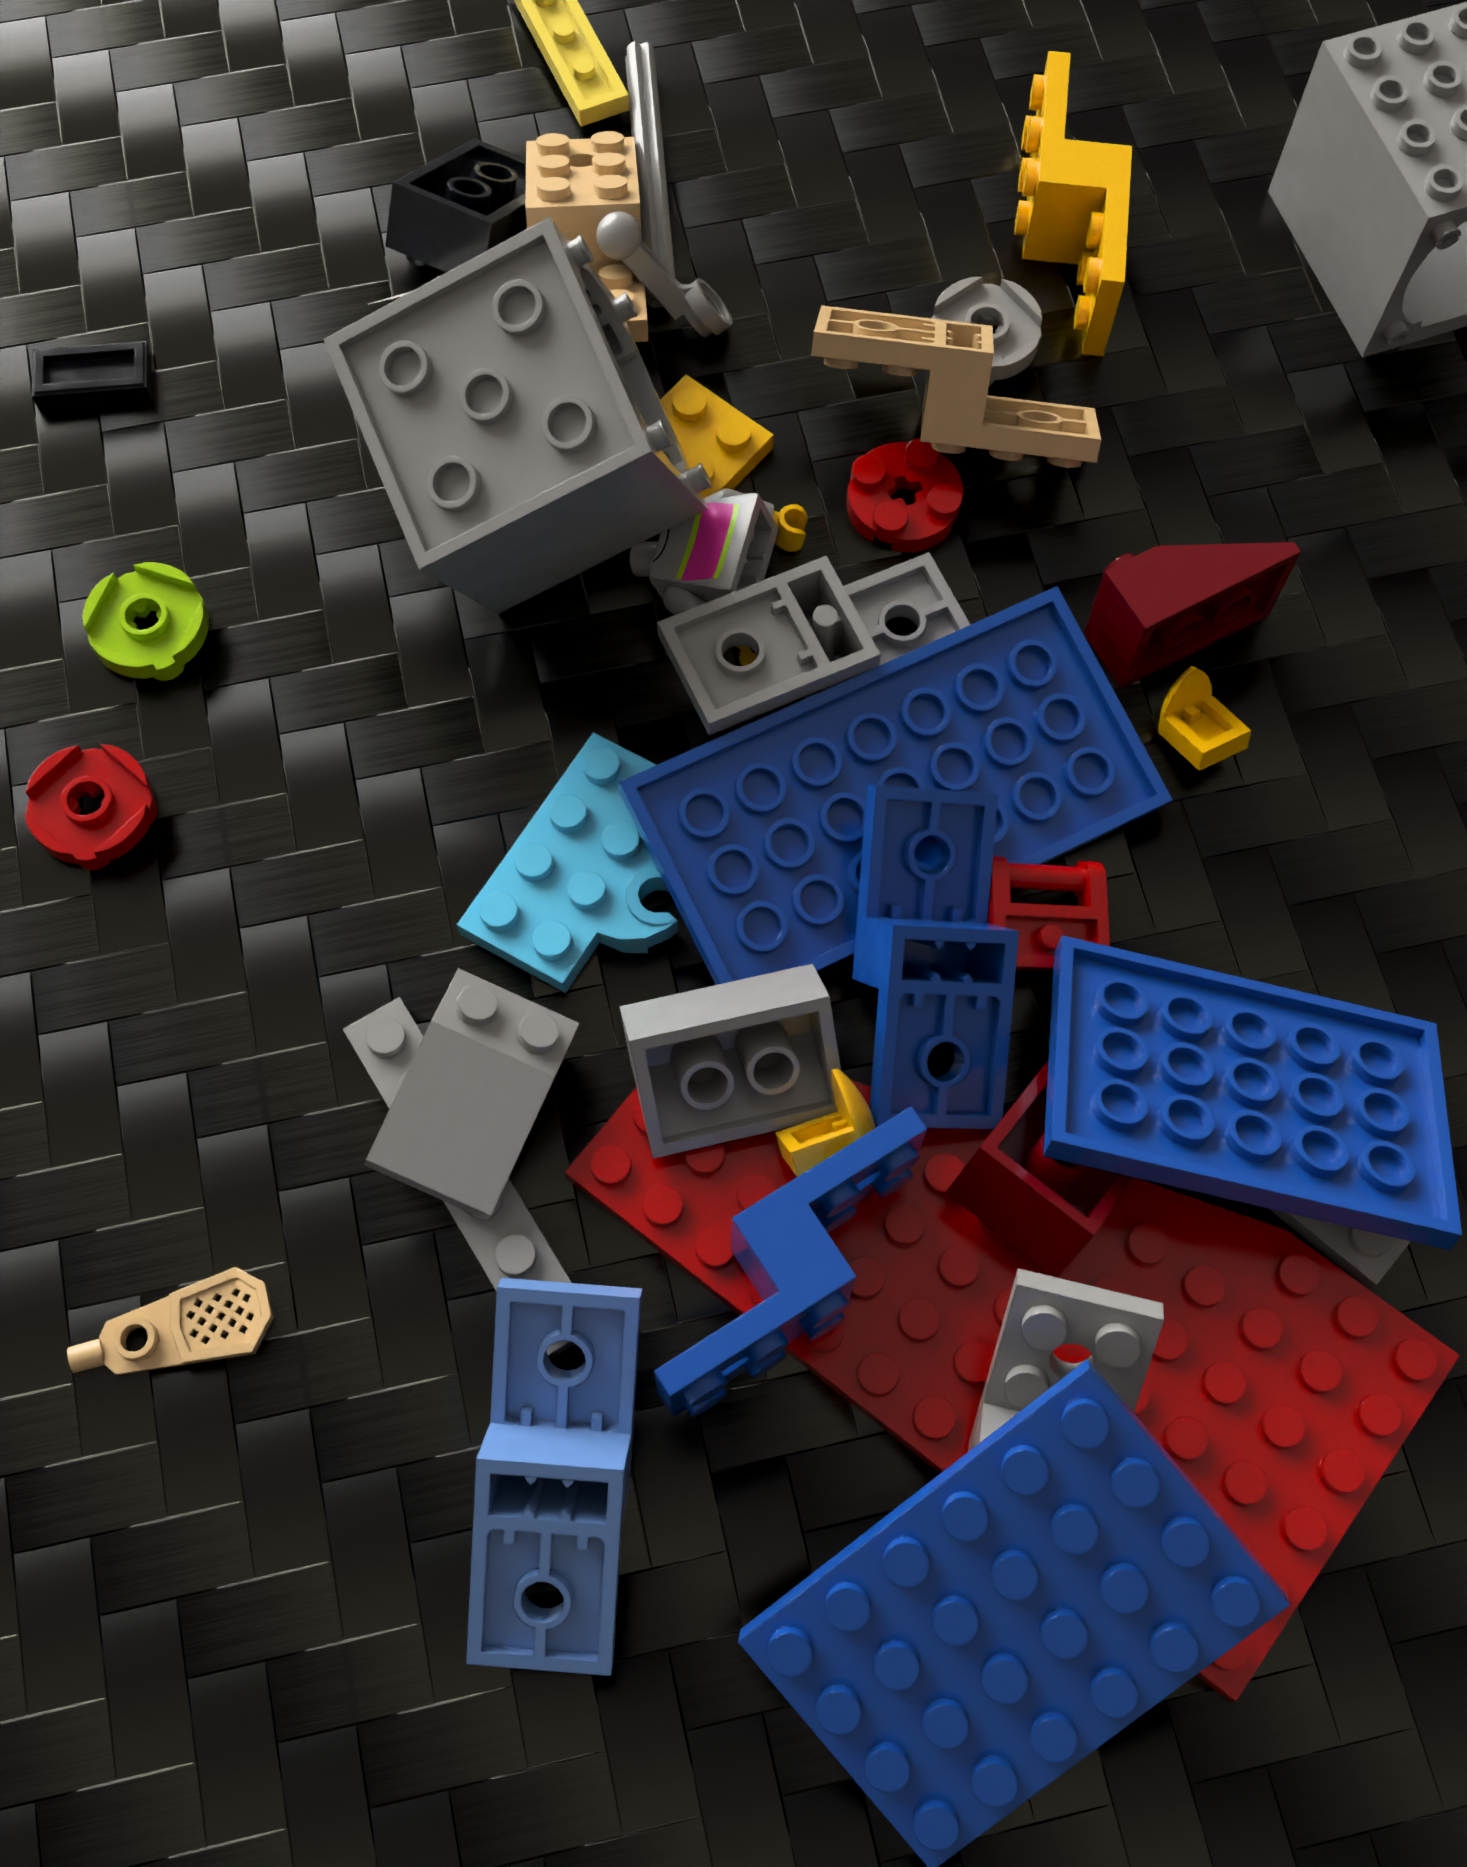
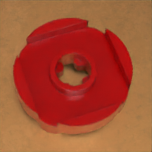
[846,438,963,553]
[24,744,158,870]

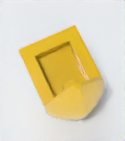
[1158,666,1251,771]
[775,1069,876,1177]

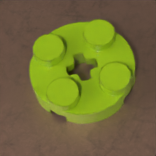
[82,562,209,681]

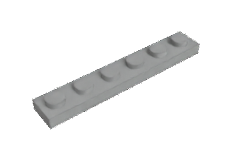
[343,997,575,1360]

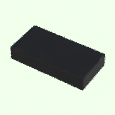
[32,341,152,408]

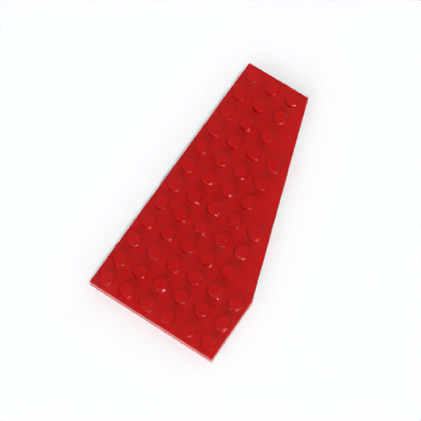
[564,1080,1460,1702]

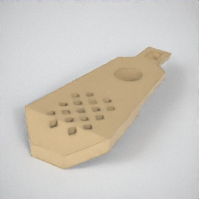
[67,1267,274,1375]

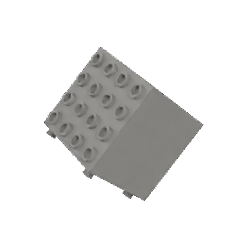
[1268,2,1467,357]
[323,217,712,614]

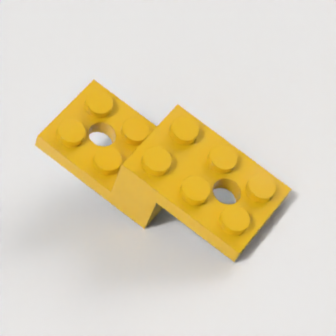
[1014,51,1132,357]

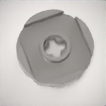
[932,277,1042,386]

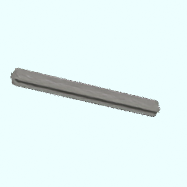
[625,41,675,309]

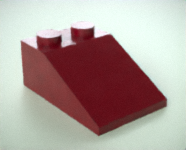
[1083,542,1301,689]
[946,1061,1134,1277]

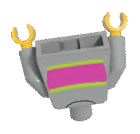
[630,488,808,666]

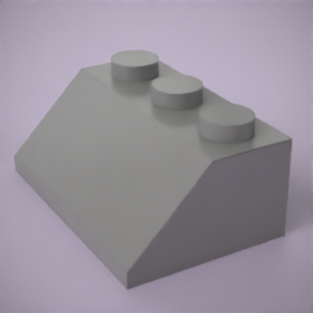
[619,964,841,1159]

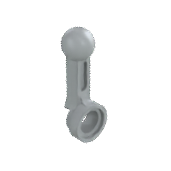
[596,211,733,338]

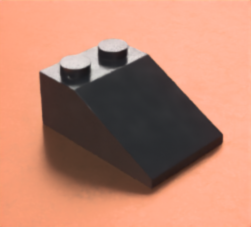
[385,138,527,272]

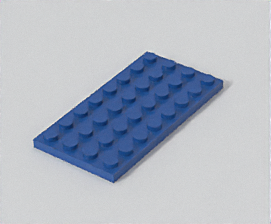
[618,586,1173,985]

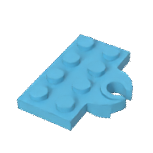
[457,733,679,993]

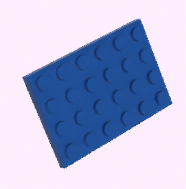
[1043,935,1462,1250]
[738,1359,1290,1867]

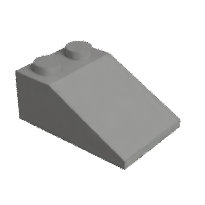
[364,968,579,1221]

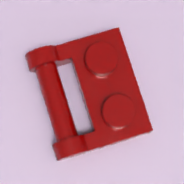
[987,855,1110,972]

